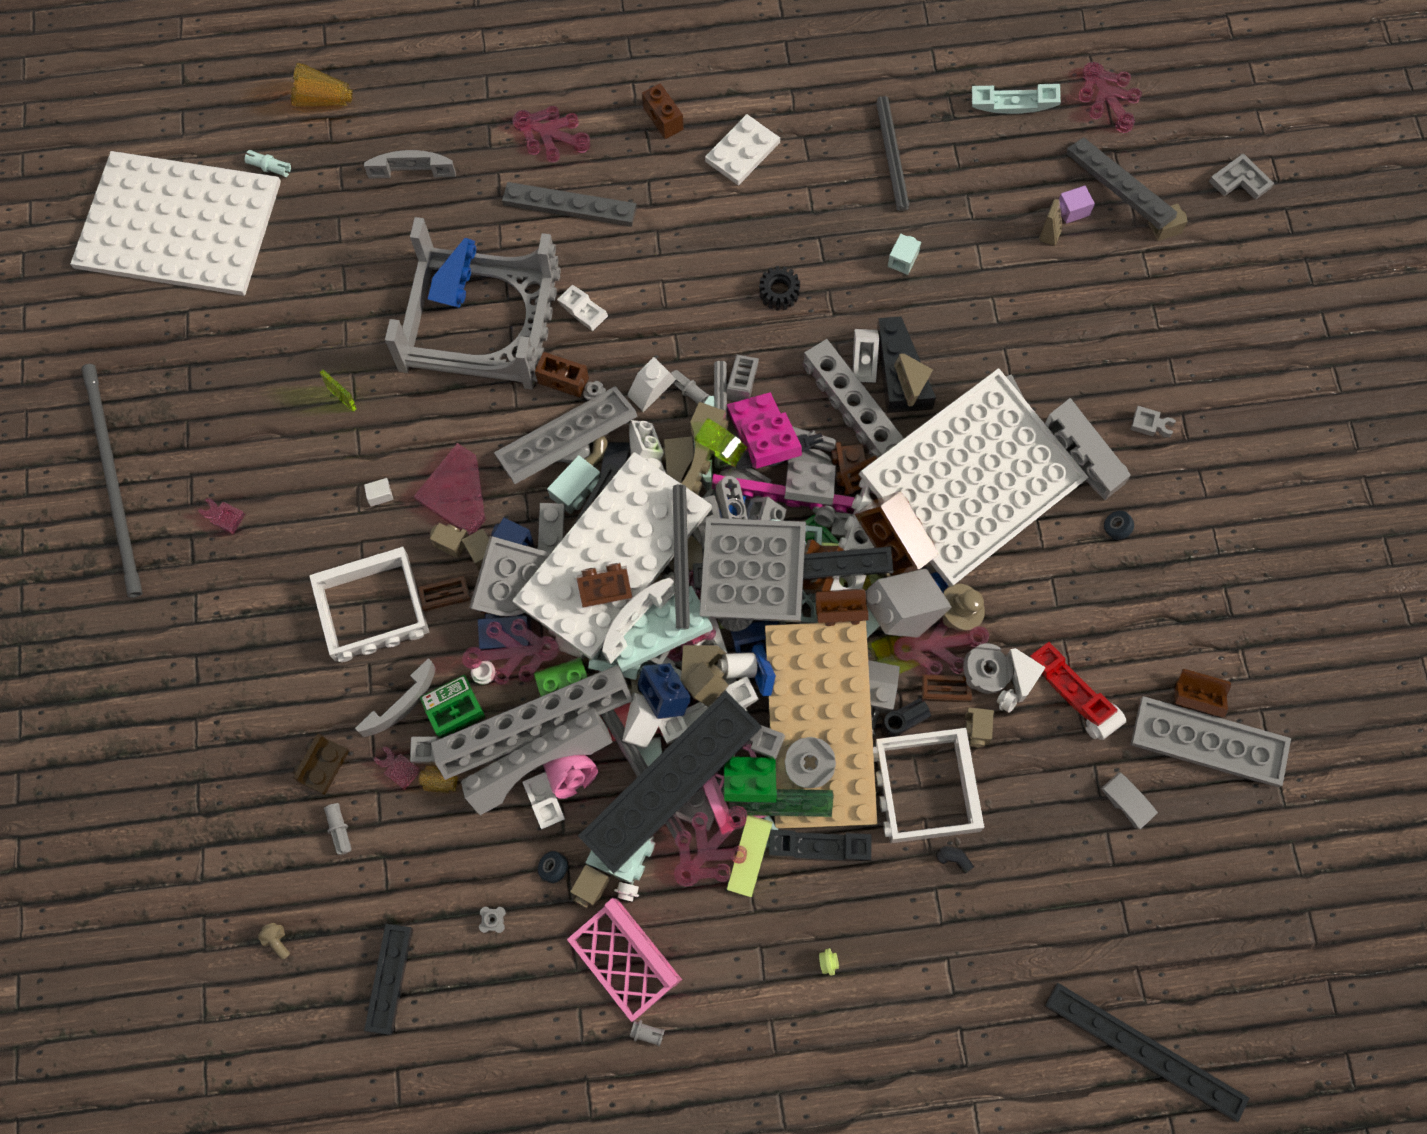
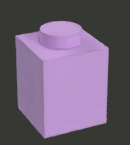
[1059,186,1095,223]

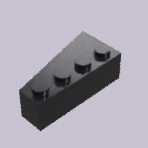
[876,316,936,413]

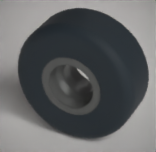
[1104,511,1134,540]
[538,851,568,883]

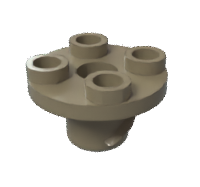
[942,584,985,632]

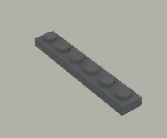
[1067,137,1177,230]
[502,182,637,227]

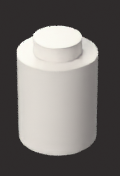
[718,653,757,679]
[1086,703,1126,740]

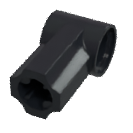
[881,698,931,738]

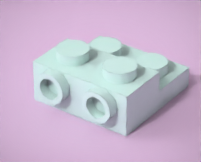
[586,837,656,885]

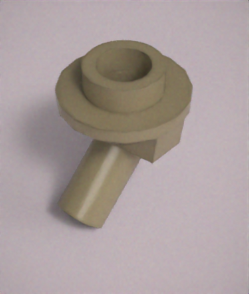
[258,923,290,960]

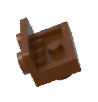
[815,589,869,626]
[1174,669,1231,718]

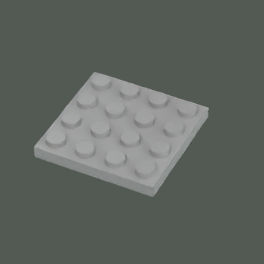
[700,518,806,622]

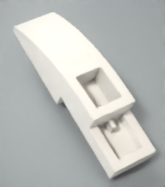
[629,420,665,472]

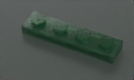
[729,789,834,817]

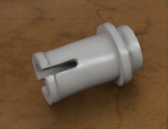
[629,1020,665,1047]

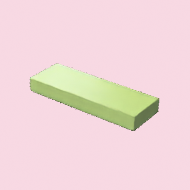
[727,815,773,897]

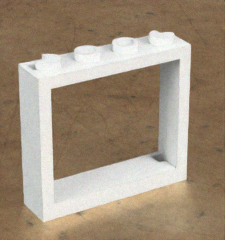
[309,547,430,662]
[873,728,984,843]

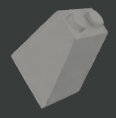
[866,569,952,638]

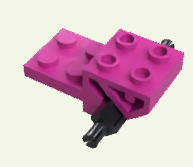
[719,392,823,471]

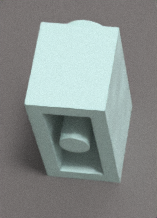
[547,455,601,514]

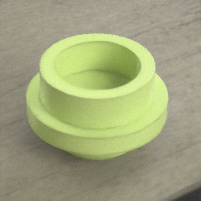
[819,948,839,976]

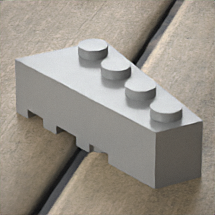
[1045,398,1131,500]

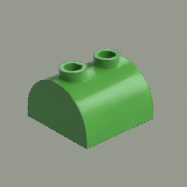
[534,657,588,697]

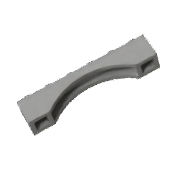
[461,708,612,815]

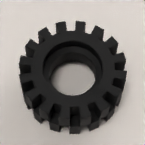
[759,266,800,311]

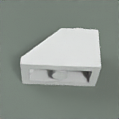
[853,329,879,382]
[627,357,676,412]

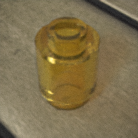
[419,766,458,793]

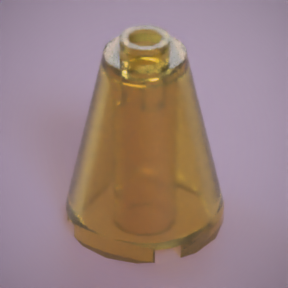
[291,63,353,107]

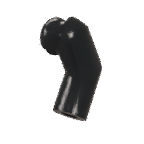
[936,846,975,874]

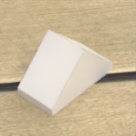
[1007,648,1046,702]
[622,693,663,749]

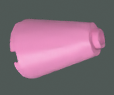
[543,755,598,798]

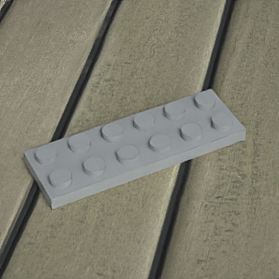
[494,386,638,484]
[1130,696,1291,788]

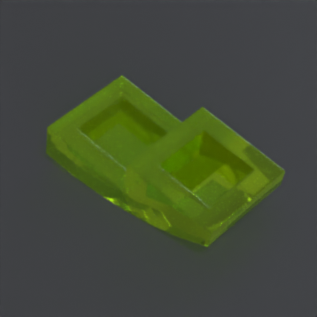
[695,418,747,467]

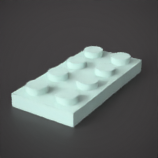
[616,586,713,672]

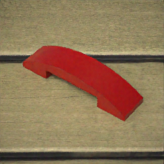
[1030,642,1118,727]

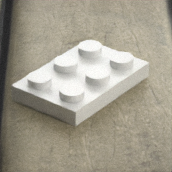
[705,114,780,186]

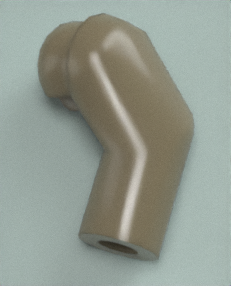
[584,436,608,467]

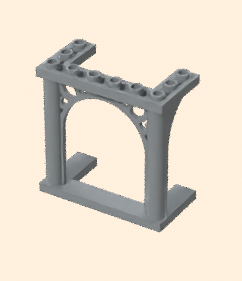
[385,217,561,390]

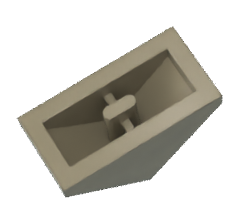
[894,354,933,406]
[681,645,727,682]

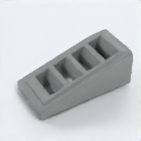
[727,355,759,402]

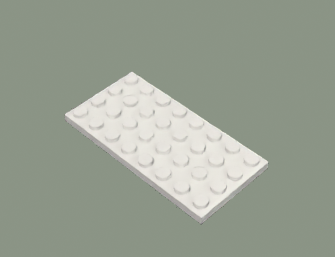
[512,452,712,660]

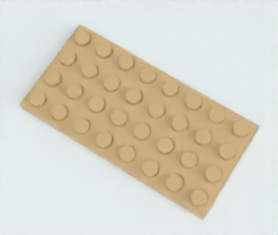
[765,621,877,829]

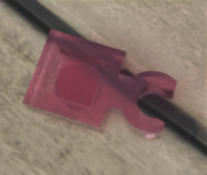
[198,498,245,534]
[374,747,421,790]

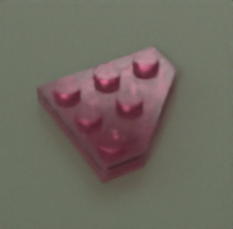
[414,443,486,535]

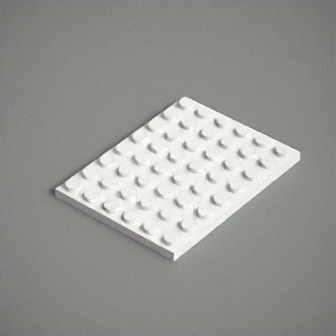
[70,151,281,296]
[859,368,1089,587]

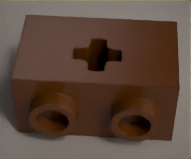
[642,83,684,139]
[535,352,589,398]

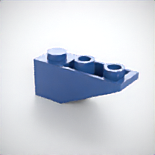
[428,238,476,307]

